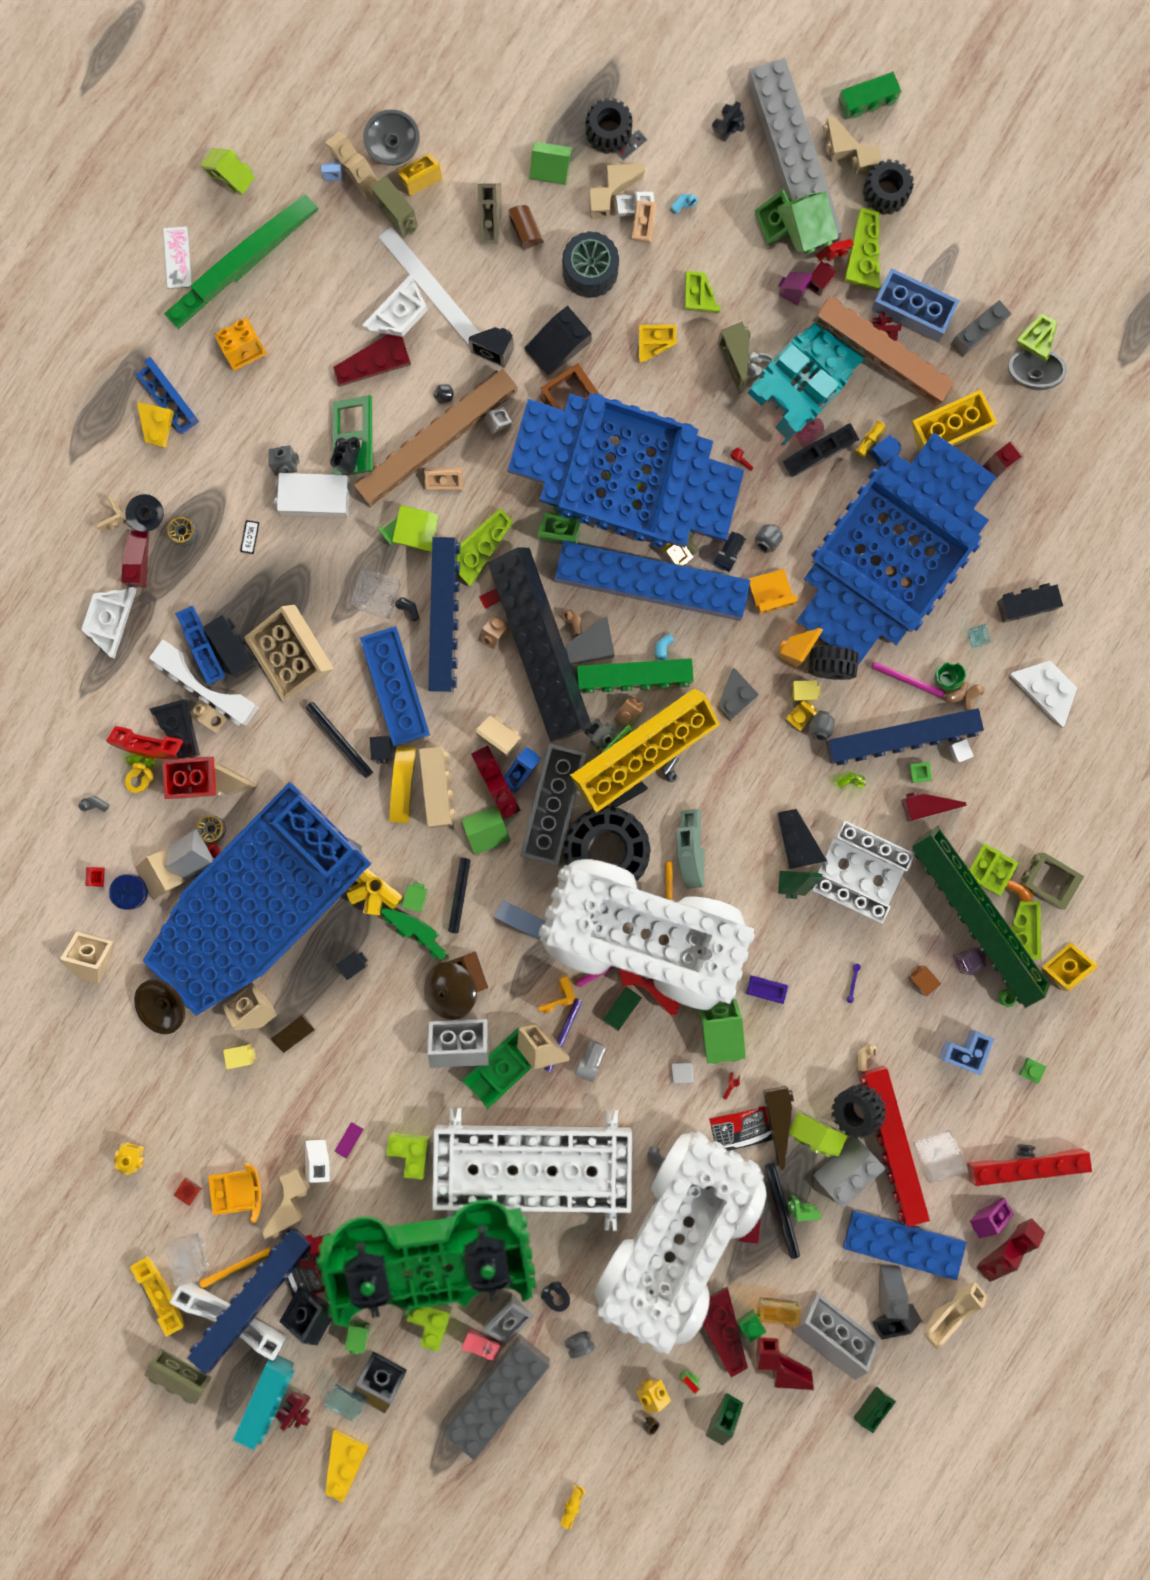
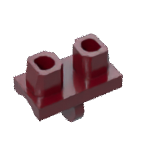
[872,312,901,341]
[275,1391,311,1432]

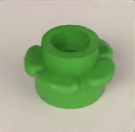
[998,988,1017,1007]

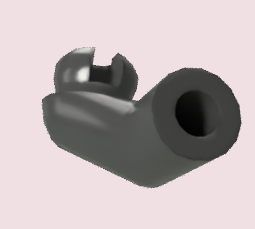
[662,756,679,783]
[78,796,110,812]
[648,1146,666,1167]

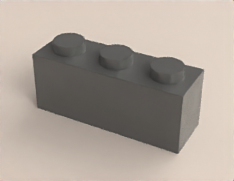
[951,300,1012,357]

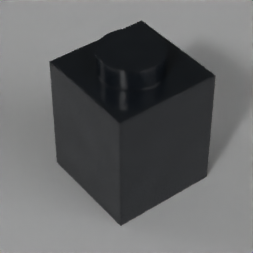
[369,735,393,764]
[336,950,368,980]

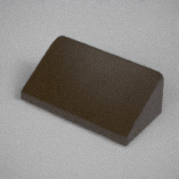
[271,1014,315,1053]

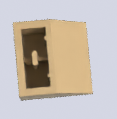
[517,1024,570,1069]

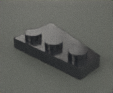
[149,699,200,759]

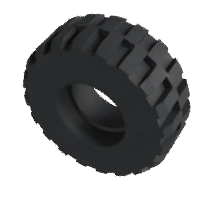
[564,806,651,882]

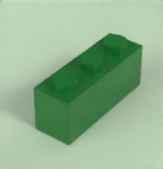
[838,71,902,119]

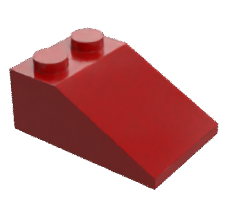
[162,756,216,799]

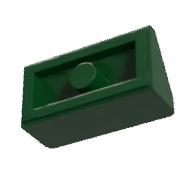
[854,1387,896,1433]

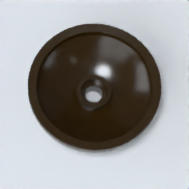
[424,962,477,1020]
[134,979,185,1035]

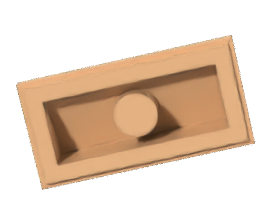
[632,200,657,244]
[424,467,463,490]

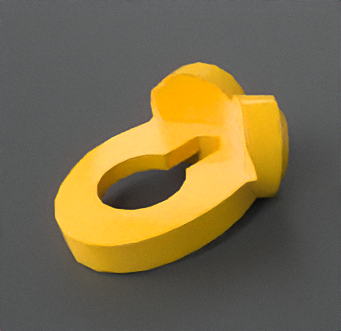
[125,763,153,793]

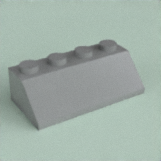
[793,1293,880,1380]

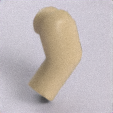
[857,1044,878,1071]

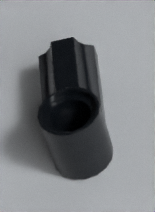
[713,531,746,572]

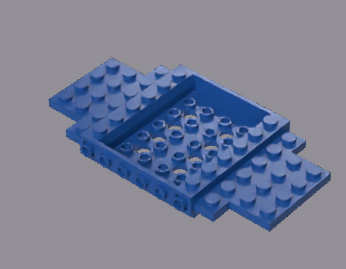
[507,393,744,548]
[796,433,997,665]

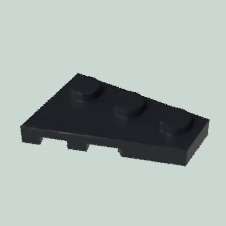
[777,809,828,869]

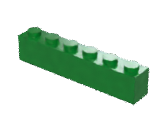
[577,658,694,694]

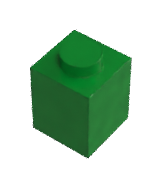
[737,1309,767,1343]

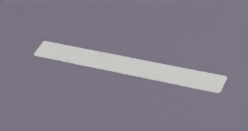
[379,227,480,345]

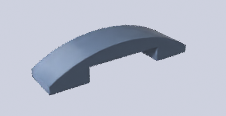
[495,900,546,940]

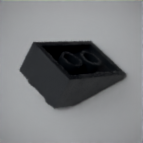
[524,305,592,377]

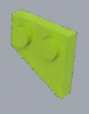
[684,271,721,314]
[1017,313,1057,362]

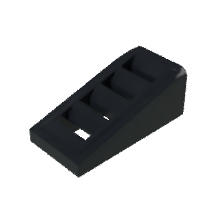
[611,781,648,808]

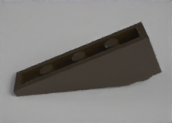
[763,1086,794,1170]

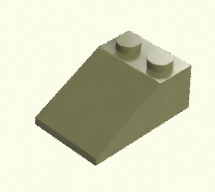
[718,322,751,394]

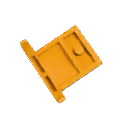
[208,1163,262,1223]

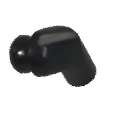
[395,597,420,621]

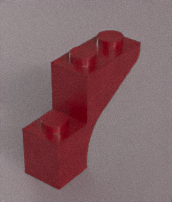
[471,745,521,819]
[976,1218,1046,1282]
[756,1337,814,1390]

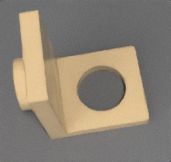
[96,497,126,532]
[190,699,228,733]

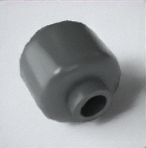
[755,524,783,553]
[808,711,835,741]

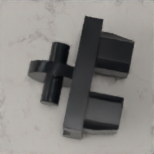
[712,101,745,142]

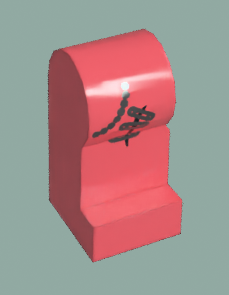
[461,1327,501,1361]

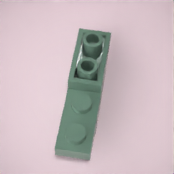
[676,809,705,889]

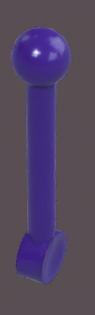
[847,964,861,1003]

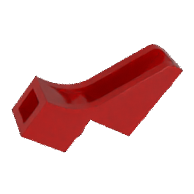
[618,967,680,1015]

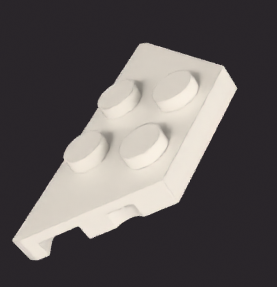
[362,275,428,336]
[81,587,137,659]
[1009,661,1077,728]

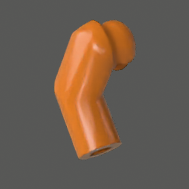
[1006,880,1033,902]

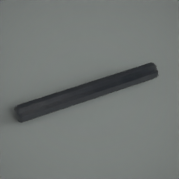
[305,702,373,778]
[765,1163,800,1259]

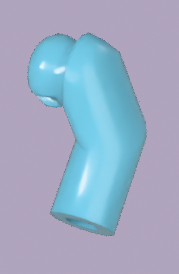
[670,194,698,214]
[655,633,674,660]

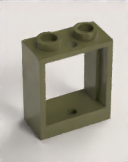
[371,176,418,238]
[1020,852,1084,910]

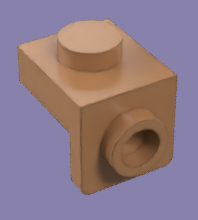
[478,614,509,649]
[614,696,645,727]

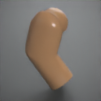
[562,610,582,636]
[943,681,969,703]
[964,684,984,711]

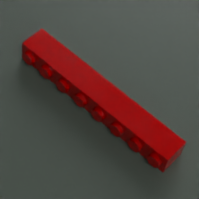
[860,1066,930,1227]

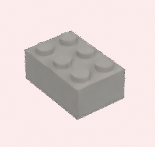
[428,1019,489,1068]

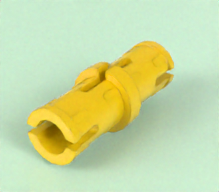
[855,420,887,458]
[560,1485,585,1529]

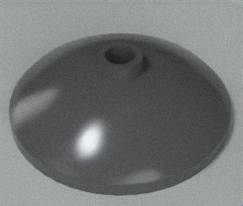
[363,109,420,166]
[1008,349,1067,391]

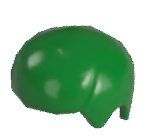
[934,662,966,691]

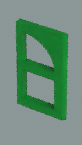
[332,395,373,476]

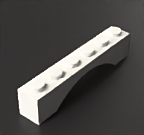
[149,639,260,726]
[170,1279,287,1361]

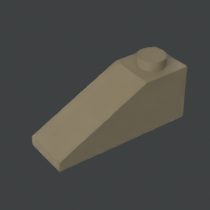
[478,183,502,244]

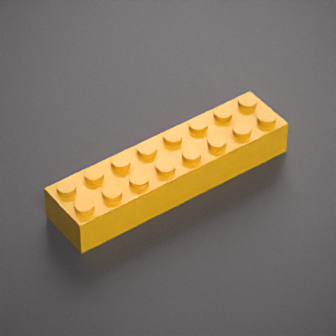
[570,688,720,813]

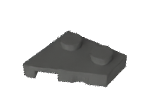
[717,668,759,720]

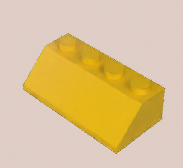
[912,389,997,452]

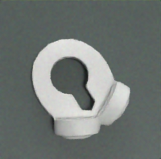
[747,352,776,377]

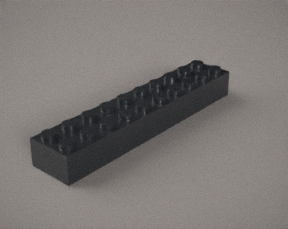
[488,547,592,742]

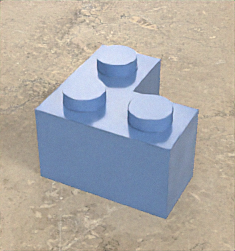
[939,1029,994,1075]

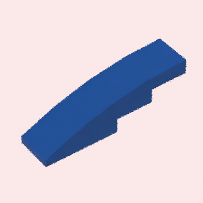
[175,605,226,685]

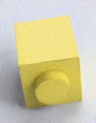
[791,680,820,703]
[223,1044,255,1069]

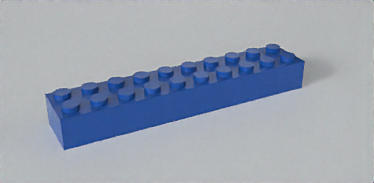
[555,541,751,621]

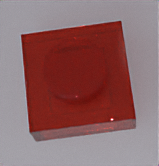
[173,1178,202,1206]

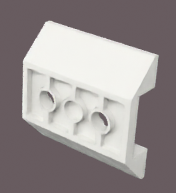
[812,821,914,924]

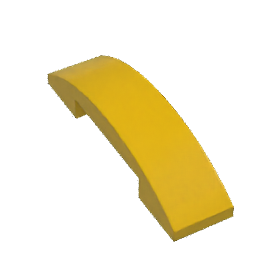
[389,746,416,824]
[129,1256,184,1337]

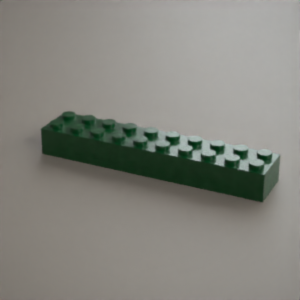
[912,826,1050,1008]

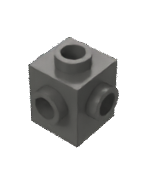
[268,445,299,476]
[584,718,617,750]

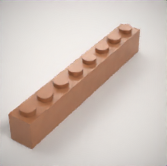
[813,296,954,405]

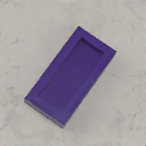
[746,975,789,1004]

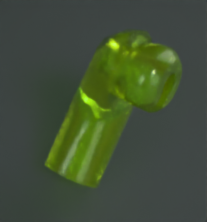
[126,754,156,768]
[836,772,866,789]

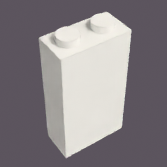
[274,473,350,517]

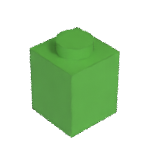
[402,882,428,912]
[345,1321,371,1355]

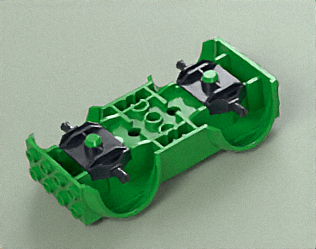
[317,1200,536,1327]

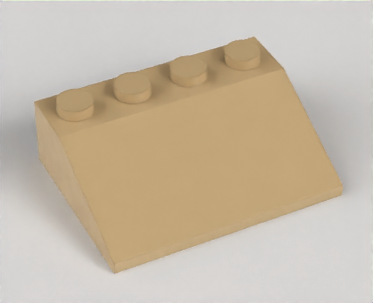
[244,605,334,702]

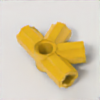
[346,869,404,916]

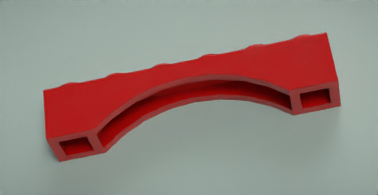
[967,1149,1092,1186]

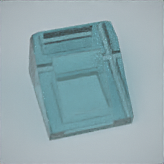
[968,624,991,648]

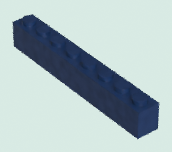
[428,537,461,692]
[826,708,984,766]
[187,1229,311,1374]

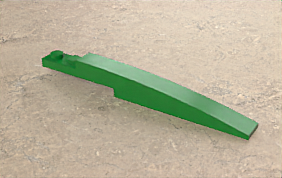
[164,194,319,330]

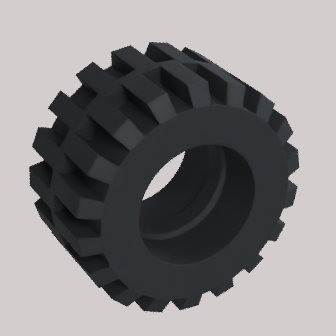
[585,98,633,154]
[863,159,914,215]
[808,646,859,680]
[832,1084,887,1138]

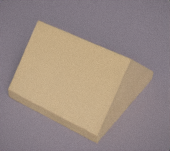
[136,848,188,900]

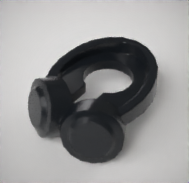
[541,1281,570,1312]

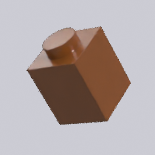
[908,965,941,996]

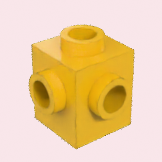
[114,1142,145,1175]
[636,1378,671,1413]

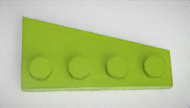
[843,207,881,291]
[457,508,513,588]

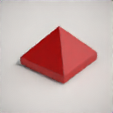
[85,867,105,887]

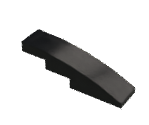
[782,423,860,478]

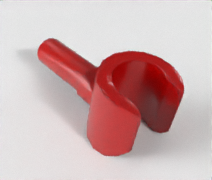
[731,447,754,471]
[723,1072,740,1100]

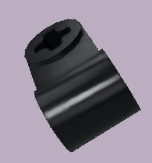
[330,437,361,475]

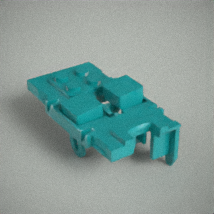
[748,322,866,446]

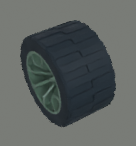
[562,231,619,298]

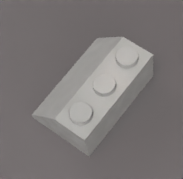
[813,1138,886,1209]

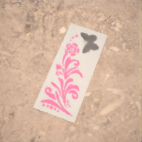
[163,226,191,288]

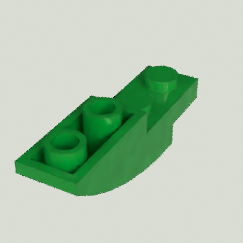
[381,908,448,960]

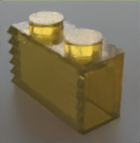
[757,1297,801,1327]

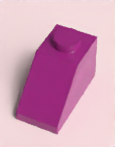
[778,272,812,306]
[970,1197,1014,1239]

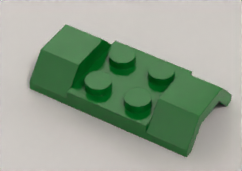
[461,1027,532,1109]

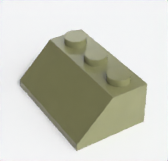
[144,1349,212,1405]

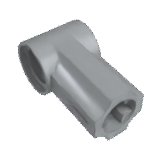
[575,1040,606,1083]

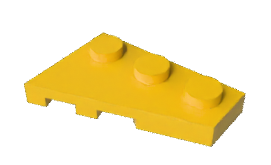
[325,1429,369,1503]

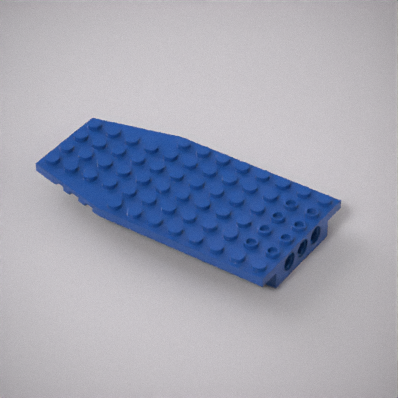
[143,782,373,1016]

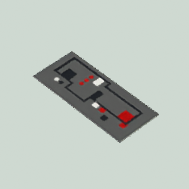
[617,130,647,160]

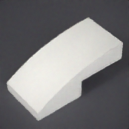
[613,192,655,216]

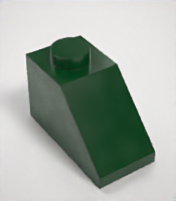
[778,871,822,899]
[705,1393,744,1446]

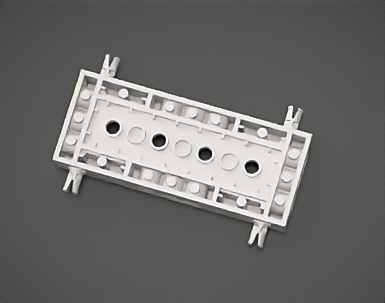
[433,1107,632,1231]

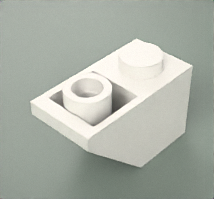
[305,1140,329,1183]

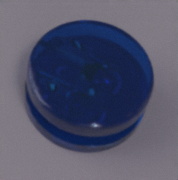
[109,874,148,910]

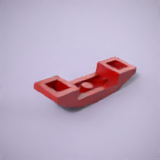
[106,726,183,759]

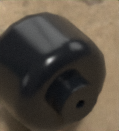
[434,384,454,404]

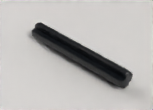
[448,858,471,934]

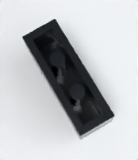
[997,583,1063,623]
[203,615,256,678]

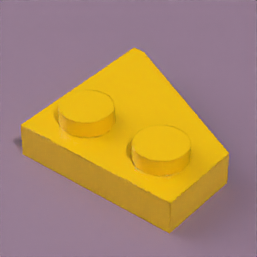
[639,324,677,363]

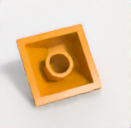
[778,628,823,668]

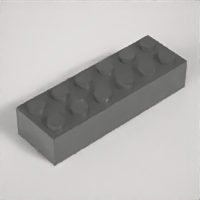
[520,744,587,866]
[444,1334,550,1461]

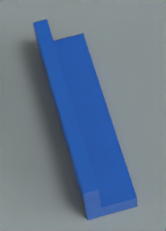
[136,357,200,435]

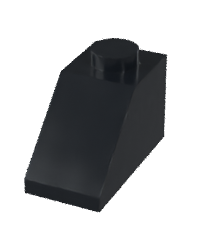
[872,1304,922,1340]

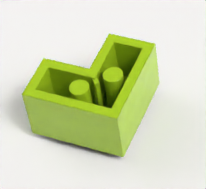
[200,148,255,195]
[789,1112,847,1157]
[386,1132,430,1180]
[407,1305,452,1352]

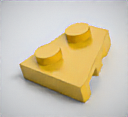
[137,402,174,448]

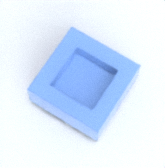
[321,163,343,181]

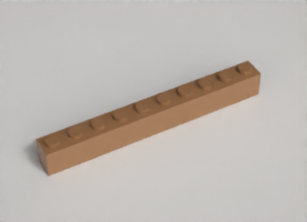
[354,368,518,507]

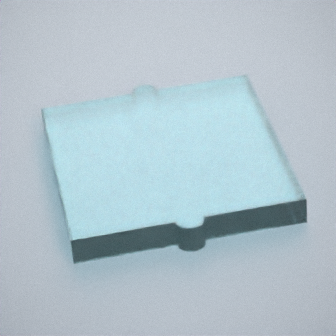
[324,1384,365,1422]

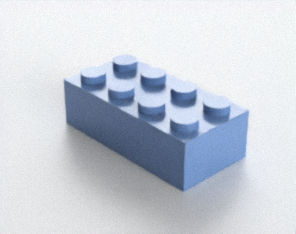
[871,268,960,342]

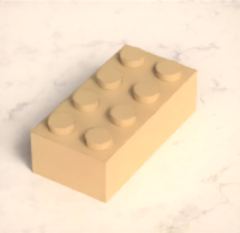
[419,746,457,828]

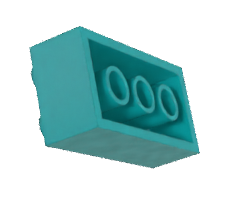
[232,1355,295,1450]

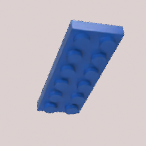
[360,626,430,747]
[843,1209,967,1281]

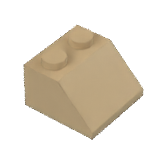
[475,715,521,757]

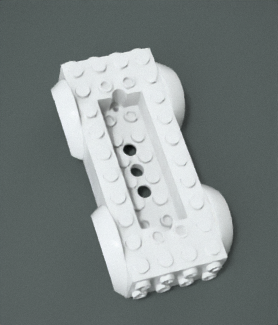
[539,860,754,1010]
[594,1131,766,1354]

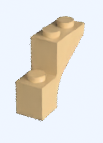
[823,116,882,175]
[325,131,378,201]
[590,162,645,219]
[263,1166,310,1239]
[923,1282,988,1349]

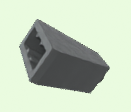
[566,617,615,665]
[879,1266,909,1319]

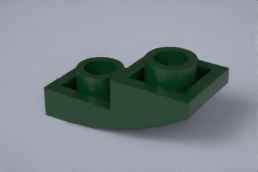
[603,987,642,1032]

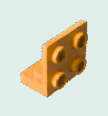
[214,317,267,371]
[749,569,798,616]
[537,974,576,1014]

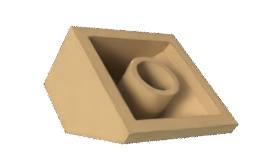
[215,763,257,796]
[60,932,114,984]
[222,982,277,1030]

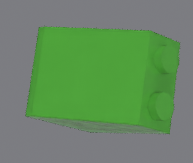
[777,191,838,254]
[699,999,746,1064]

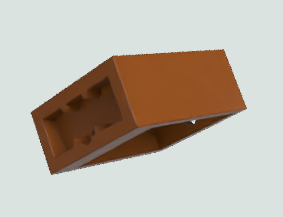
[540,363,599,409]

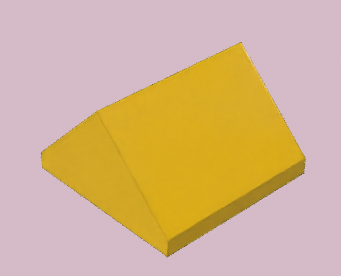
[396,153,443,196]
[1042,943,1099,992]

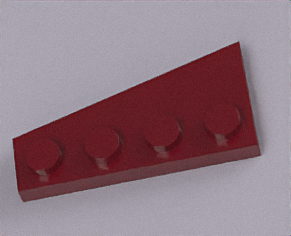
[333,334,411,387]
[702,1287,748,1378]

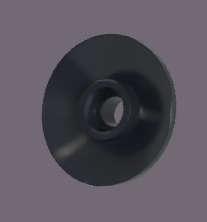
[125,494,164,532]

